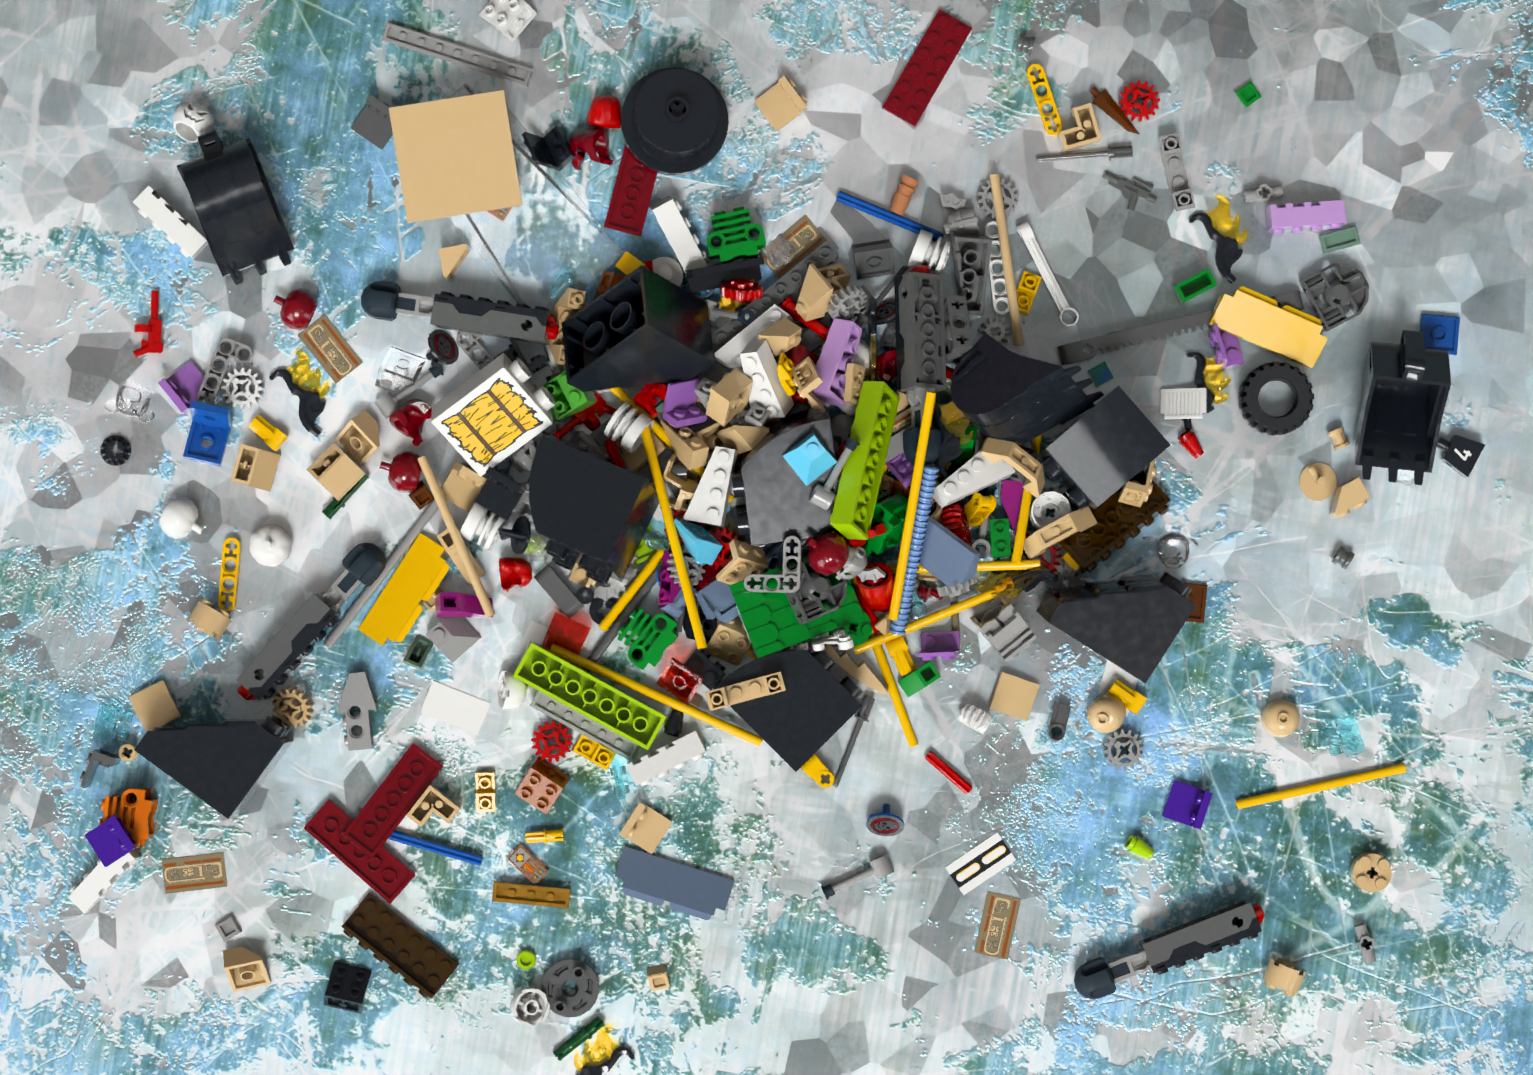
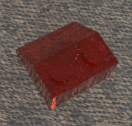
[542,612,591,655]
[656,657,705,705]

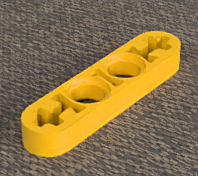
[1026,64,1062,136]
[218,537,241,612]

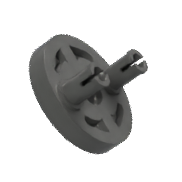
[541,959,599,1017]

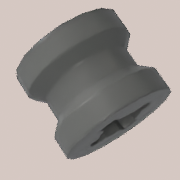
[1016,33,1036,56]
[1332,546,1355,570]

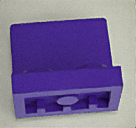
[1162,780,1213,830]
[85,814,139,867]

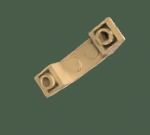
[548,288,586,365]
[980,437,1045,498]
[1023,506,1097,560]
[705,672,786,711]

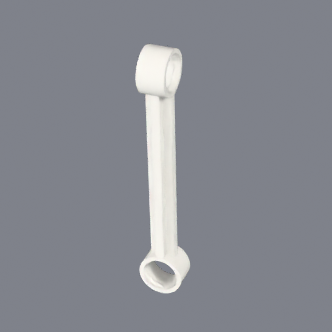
[1016,221,1079,327]

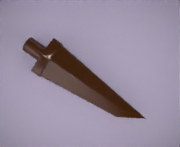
[1089,86,1140,135]

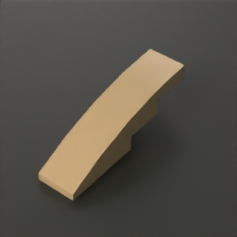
[824,644,889,695]

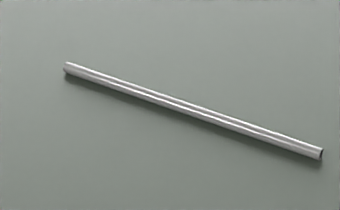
[323,461,471,649]

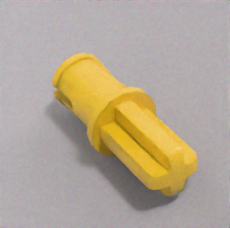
[525,829,564,844]

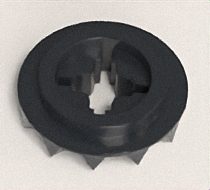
[100,435,131,466]
[589,597,619,625]

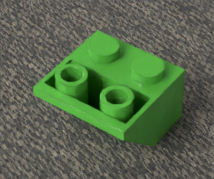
[542,371,597,420]

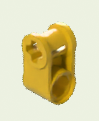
[963,493,996,527]
[801,754,835,788]

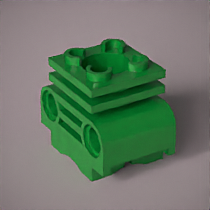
[707,206,766,264]
[860,487,908,557]
[617,608,678,670]

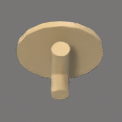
[1299,463,1337,501]

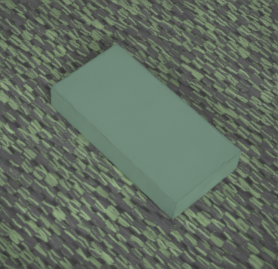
[1318,225,1361,254]

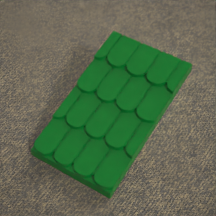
[729,557,865,658]

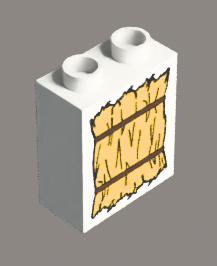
[431,353,556,477]

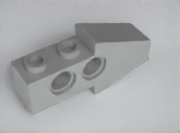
[337,672,378,751]

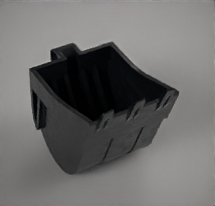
[177,129,295,285]
[1355,330,1451,485]
[950,333,1104,446]

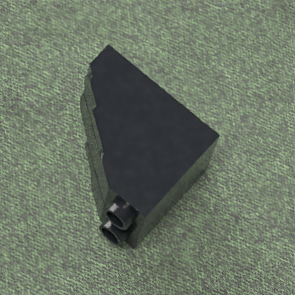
[562,265,715,392]
[1036,571,1196,684]
[134,715,293,819]

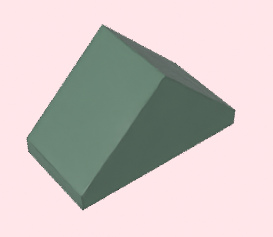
[402,635,434,670]

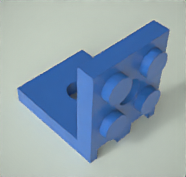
[183,401,232,467]

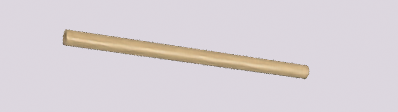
[990,174,1024,346]
[417,455,495,618]

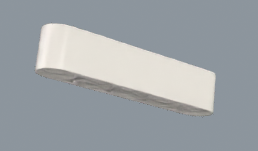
[984,221,1009,316]

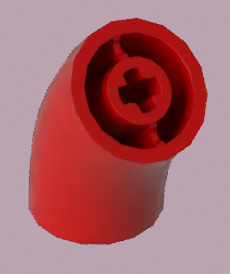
[856,562,895,612]

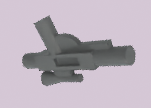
[1103,171,1157,211]

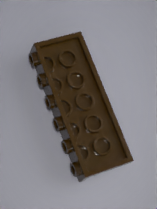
[1058,470,1171,574]
[341,892,459,999]

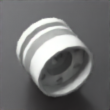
[907,229,951,275]
[604,402,654,453]
[1029,491,1071,530]
[460,502,505,550]

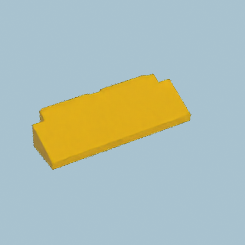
[1209,286,1328,368]
[358,533,449,646]

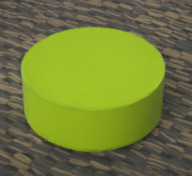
[516,950,536,970]

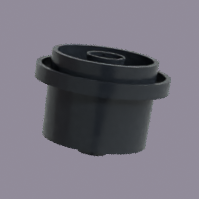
[621,67,729,176]

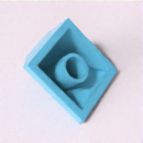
[782,432,837,486]
[674,518,723,565]

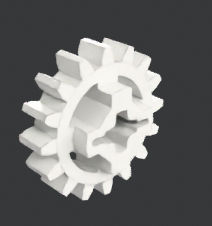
[221,367,264,409]

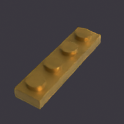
[492,882,571,908]

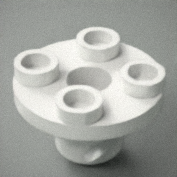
[652,257,683,287]

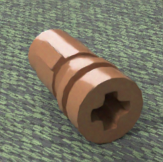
[889,174,919,216]

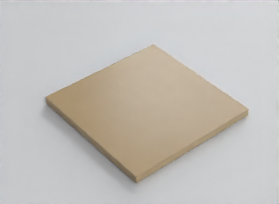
[389,90,522,223]

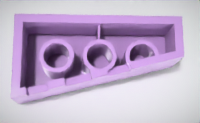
[1265,200,1346,234]
[812,318,862,407]

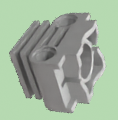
[970,595,1037,662]

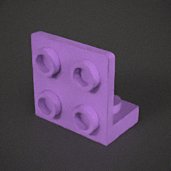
[1209,323,1244,370]
[158,361,213,414]
[662,378,707,428]
[885,453,914,488]
[917,631,961,661]

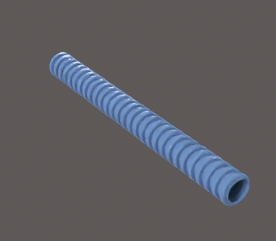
[889,464,939,635]

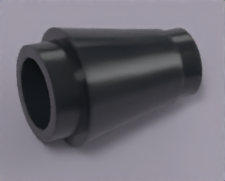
[663,708,684,737]

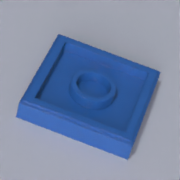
[1419,313,1460,355]

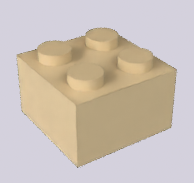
[706,368,753,427]

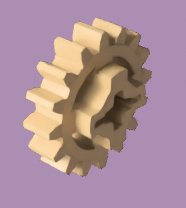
[272,686,314,728]

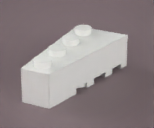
[133,185,208,259]
[649,195,709,274]
[714,304,793,374]
[740,339,794,419]
[683,446,738,527]
[932,452,1016,508]
[626,730,706,786]
[68,850,141,914]

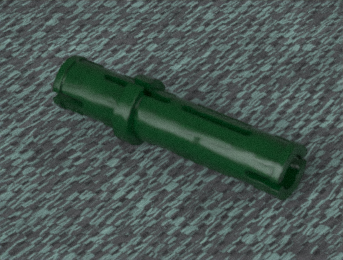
[322,474,369,520]
[553,1016,605,1061]

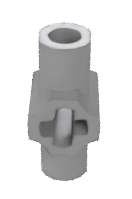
[1243,184,1284,203]
[1354,923,1377,964]

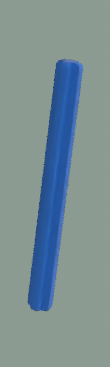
[836,191,944,241]
[389,830,483,866]

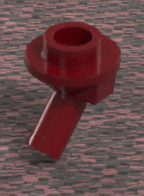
[916,584,943,602]

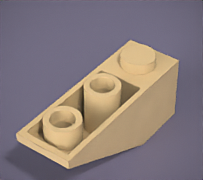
[660,419,709,470]
[437,529,485,585]

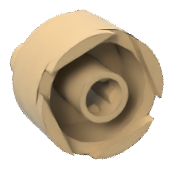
[186,599,231,640]
[1350,852,1392,892]
[1262,956,1307,997]

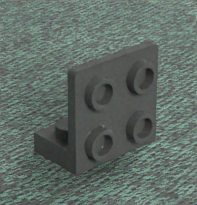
[351,94,393,149]
[79,749,121,788]

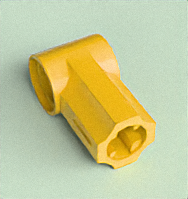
[248,414,288,452]
[885,636,916,676]
[1107,679,1148,715]

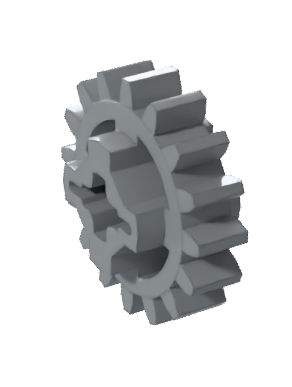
[977,178,1019,220]
[827,285,867,320]
[667,545,705,587]
[936,577,978,598]
[1102,729,1145,771]

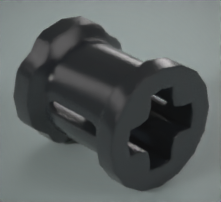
[577,587,594,604]

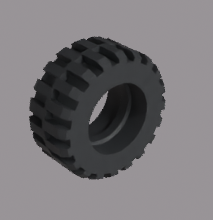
[1238,361,1314,436]

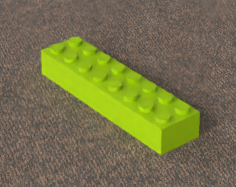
[830,381,900,540]
[513,641,667,750]

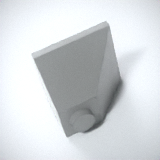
[426,617,481,663]

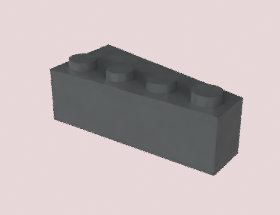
[950,233,992,315]

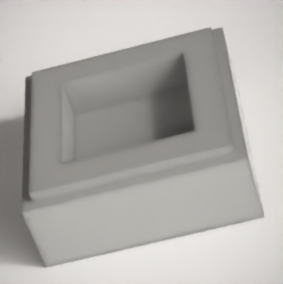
[215,916,242,942]

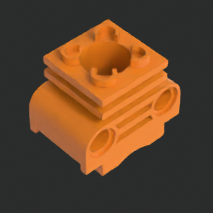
[99,787,158,848]

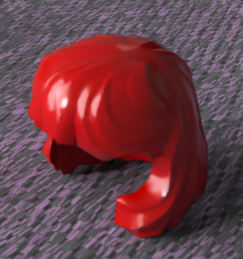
[587,94,621,129]
[499,557,532,592]

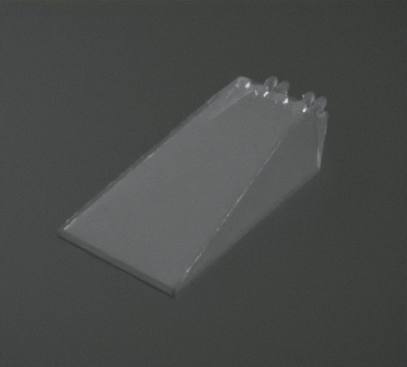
[417,78,624,313]

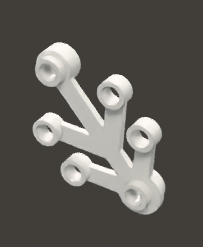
[790,628,854,651]

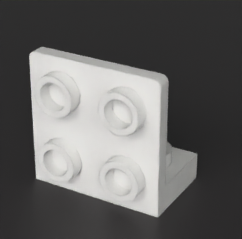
[479,0,537,43]

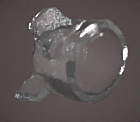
[104,380,155,423]
[1142,531,1198,569]

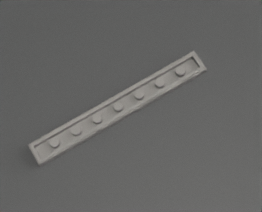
[382,22,533,87]

